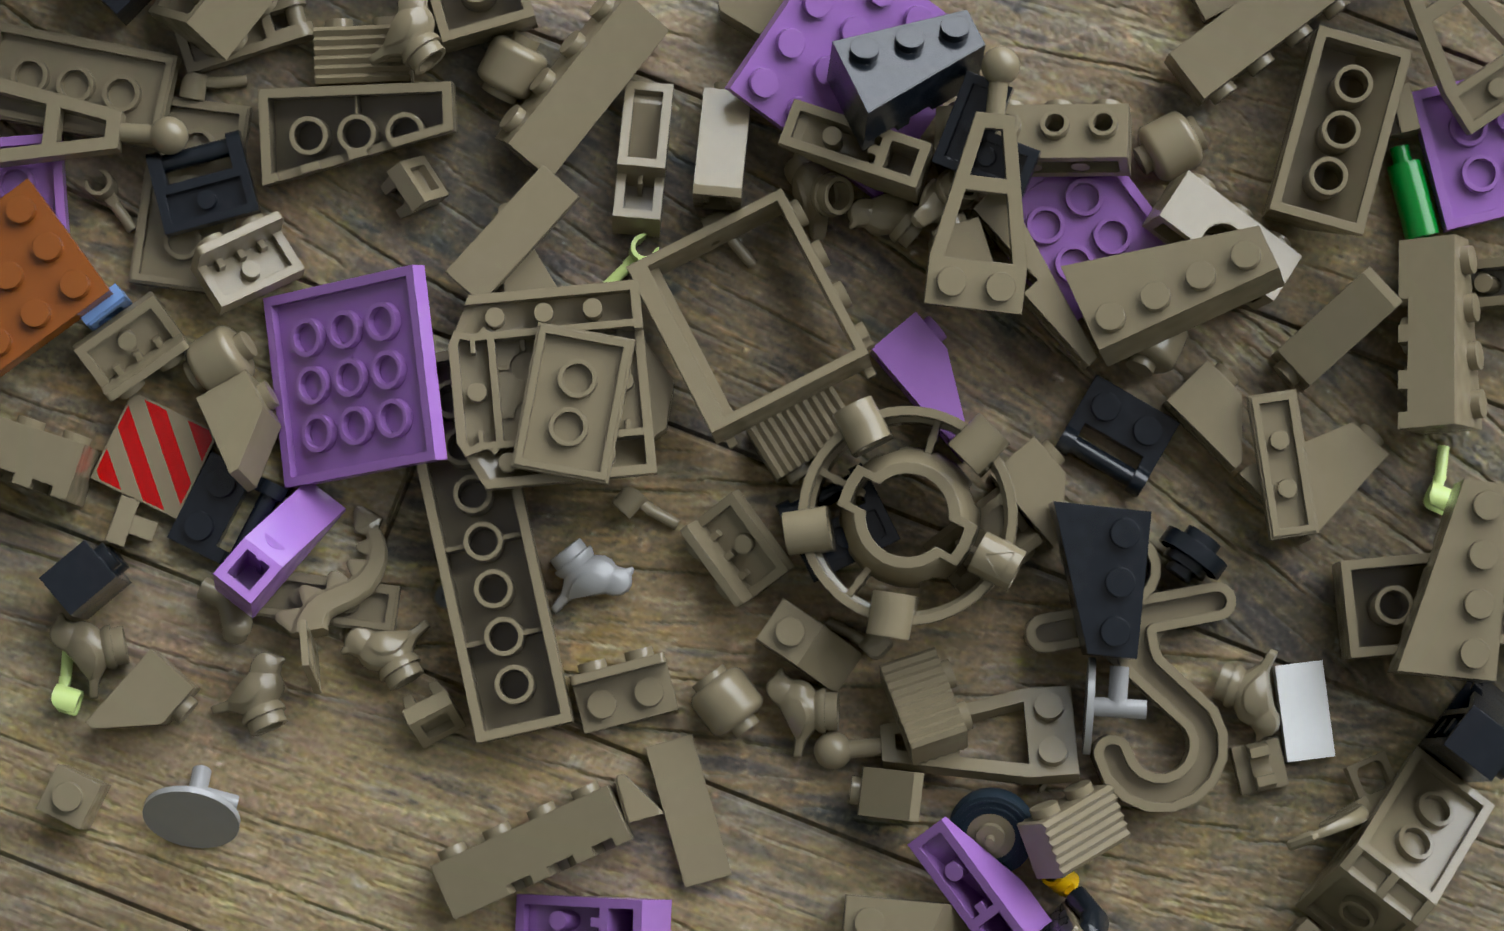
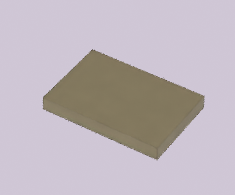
[511,322,635,486]

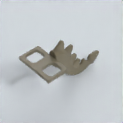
[275,506,388,694]
[1286,751,1395,850]

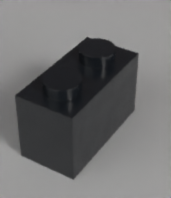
[39,540,132,620]

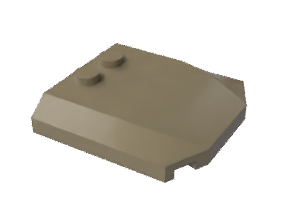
[448,279,658,491]

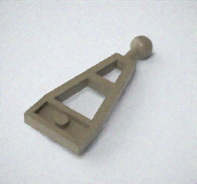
[1403,0,1504,136]
[923,46,1027,316]
[0,78,189,168]
[814,685,1080,785]

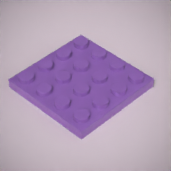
[725,0,947,198]
[263,264,448,488]

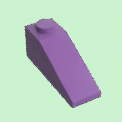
[870,312,965,464]
[907,817,1052,931]
[515,894,672,931]

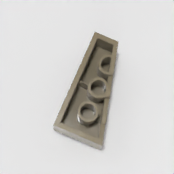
[258,81,458,188]
[1060,225,1285,367]
[1398,234,1487,435]
[0,408,102,508]
[1387,479,1504,683]
[430,781,634,920]

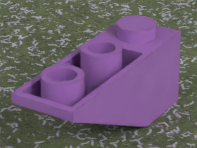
[213,485,346,619]

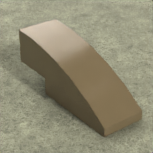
[612,81,674,237]

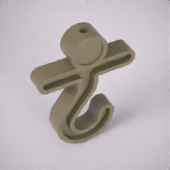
[1023,542,1236,812]

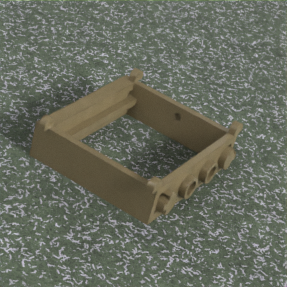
[626,188,877,450]

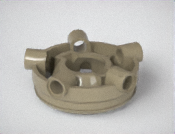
[782,396,1027,640]

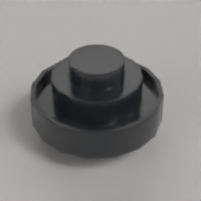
[1159,525,1227,584]

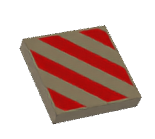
[90,393,216,519]

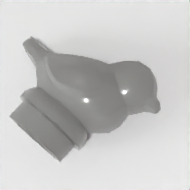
[550,538,634,614]

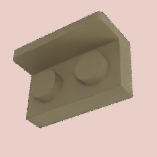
[569,646,679,734]

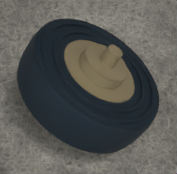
[950,787,1031,872]

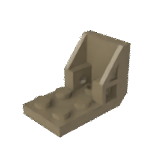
[1295,746,1495,931]

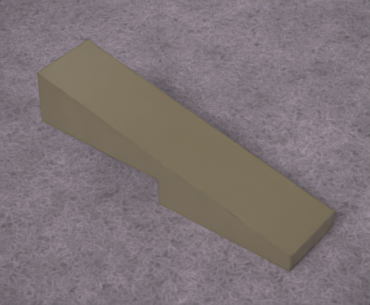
[970,194,1097,371]

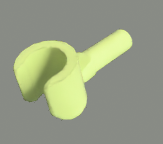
[604,233,659,282]
[1423,445,1452,515]
[51,650,84,716]

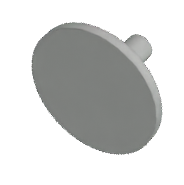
[1082,657,1147,755]
[142,765,241,848]

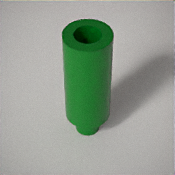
[1386,144,1439,240]

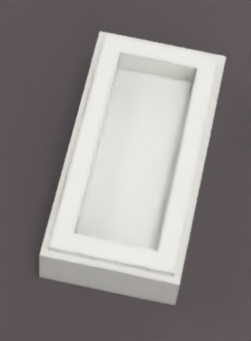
[1272,660,1335,762]

